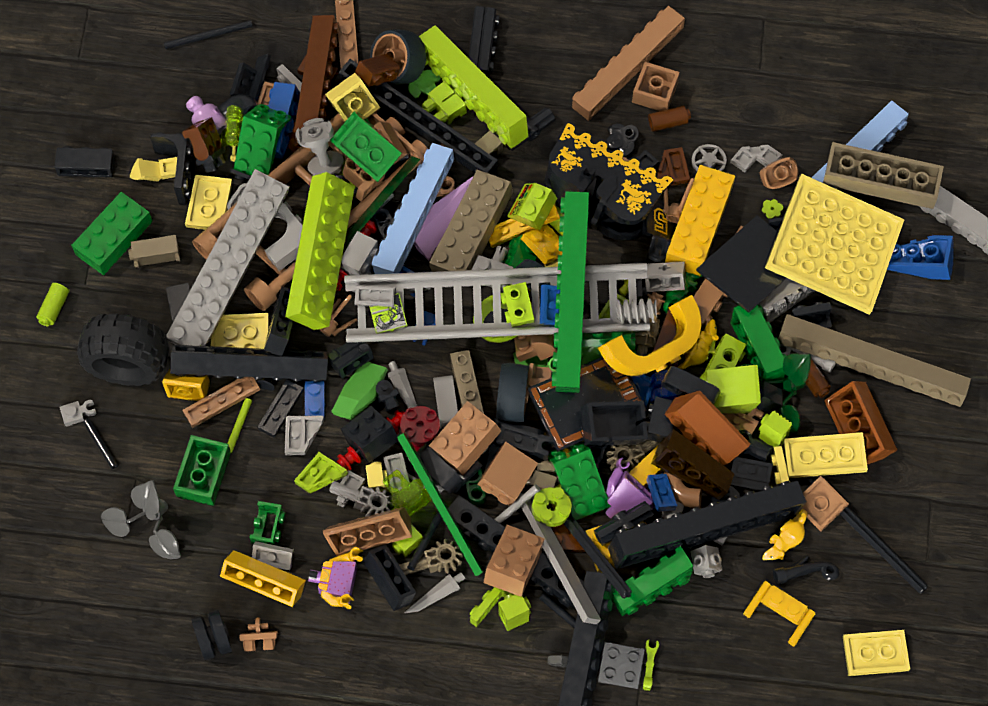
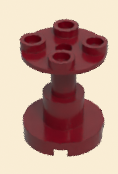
[400,406,440,452]

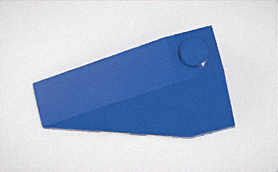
[887,235,953,280]

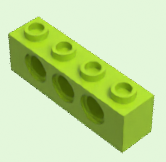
[705,334,746,371]

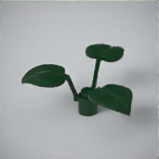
[739,353,811,438]

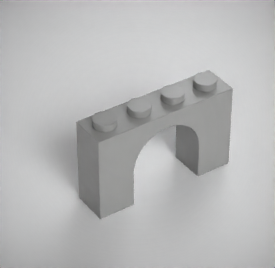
[265,202,303,271]

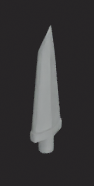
[387,361,417,408]
[404,573,465,613]

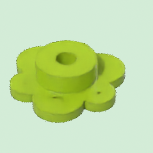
[762,199,783,219]

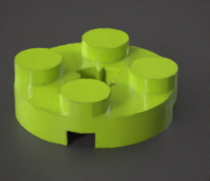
[531,487,572,527]

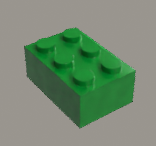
[173,435,231,506]

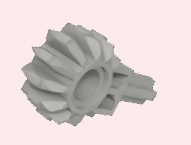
[329,481,393,517]

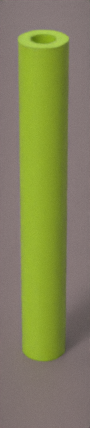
[227,398,252,453]

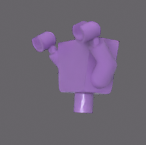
[606,458,655,519]

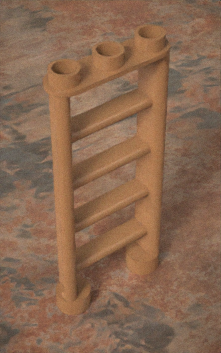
[192,109,428,311]

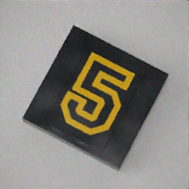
[642,202,675,240]

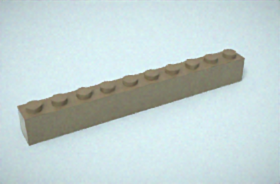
[778,314,971,407]

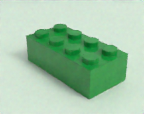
[71,192,152,276]
[730,305,786,385]

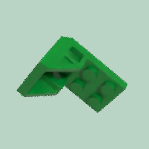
[330,111,403,182]

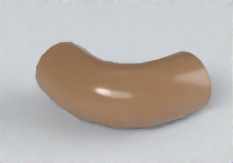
[664,471,702,508]

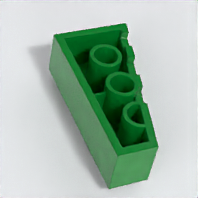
[612,546,693,616]

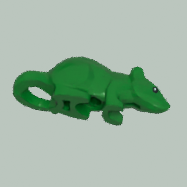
[663,272,702,314]

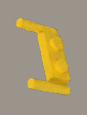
[743,581,816,646]

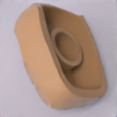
[760,157,798,189]

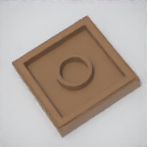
[800,476,849,532]

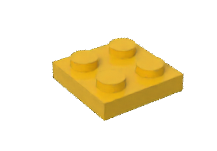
[521,225,562,265]

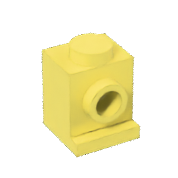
[366,462,389,492]

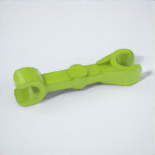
[643,640,659,691]

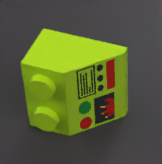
[507,183,557,230]

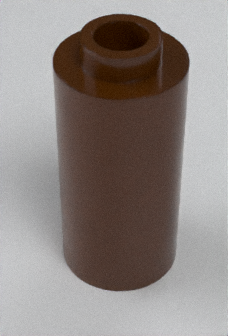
[648,106,691,132]
[805,358,831,398]

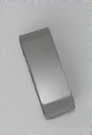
[433,375,458,429]

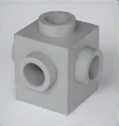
[690,545,722,578]

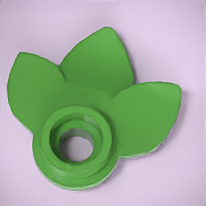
[408,70,441,98]

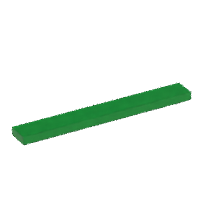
[397,432,484,576]

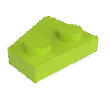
[294,452,348,494]

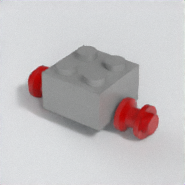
[336,220,379,291]

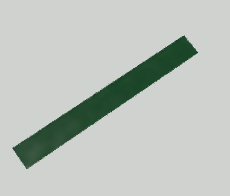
[343,156,420,251]

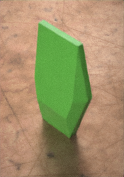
[332,362,388,420]

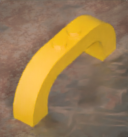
[598,295,701,376]

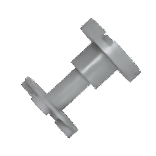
[296,118,344,176]

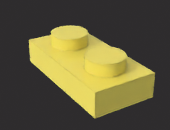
[770,446,789,484]

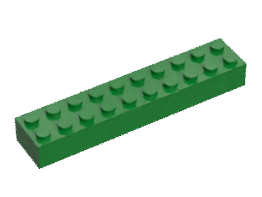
[552,191,589,393]

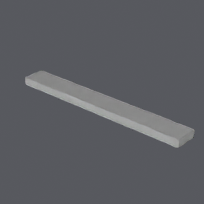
[517,493,601,624]

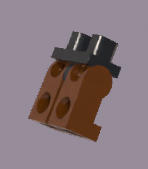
[182,117,226,173]

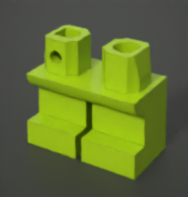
[422,81,467,125]

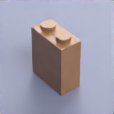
[478,442,538,506]

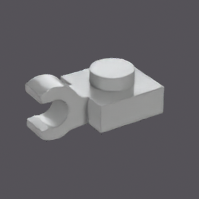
[336,470,365,508]

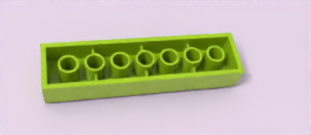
[419,25,529,149]
[285,172,355,330]

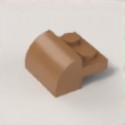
[514,334,557,362]

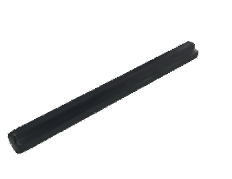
[563,514,632,599]

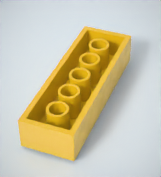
[665,165,735,276]

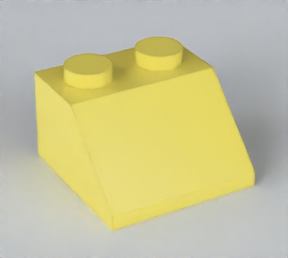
[325,73,380,122]

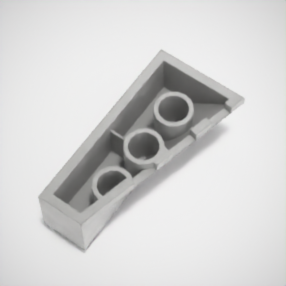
[759,278,815,323]

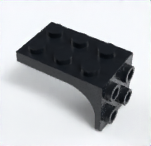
[150,132,194,205]

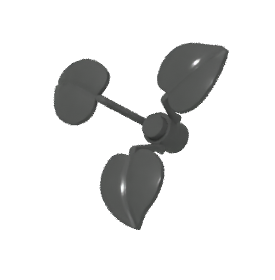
[101,480,181,559]

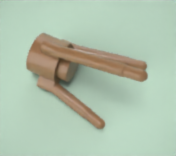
[663,178,694,223]
[320,295,358,337]

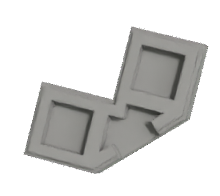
[730,145,783,172]

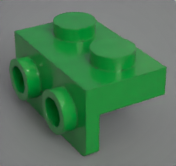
[503,235,537,269]

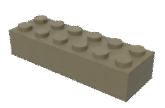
[823,142,944,209]
[429,170,513,272]

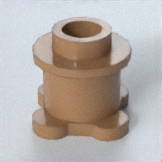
[646,292,665,315]

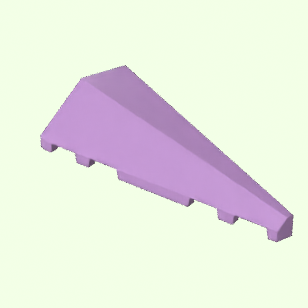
[414,177,473,261]

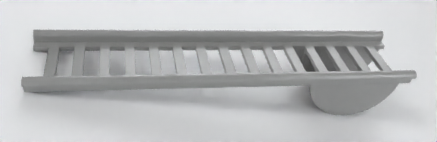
[344,263,650,343]

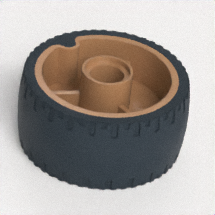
[370,29,426,85]
[496,363,529,422]

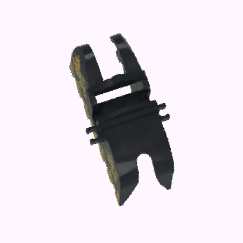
[544,123,674,241]

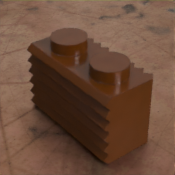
[355,53,400,87]

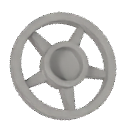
[692,144,727,171]

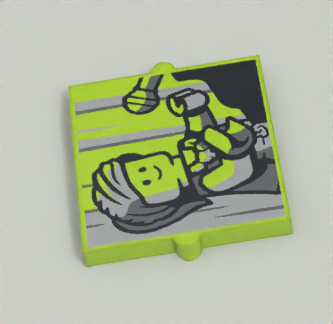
[369,293,407,334]

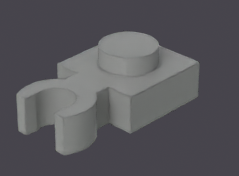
[60,400,97,426]

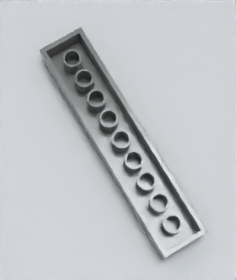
[166,169,289,346]

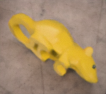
[678,319,719,370]
[762,509,807,560]

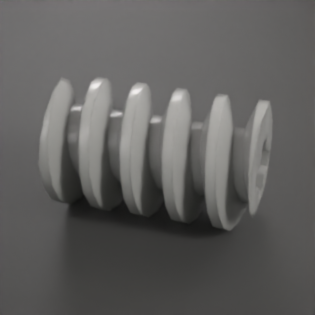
[617,299,657,324]

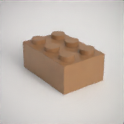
[429,401,501,476]
[484,525,545,597]

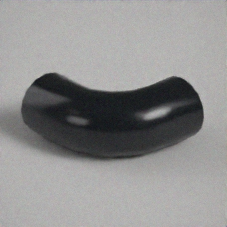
[218,94,258,120]

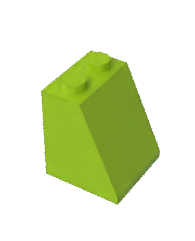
[700,365,761,413]

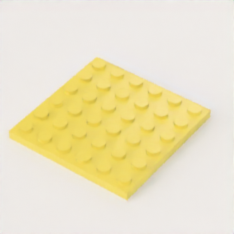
[765,174,904,315]

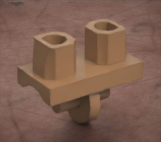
[240,618,278,651]

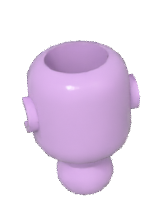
[186,96,228,135]

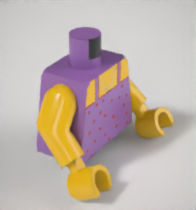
[309,547,363,609]

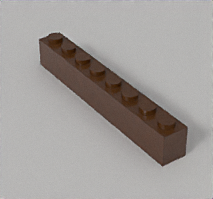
[294,15,340,139]

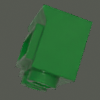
[250,501,285,545]

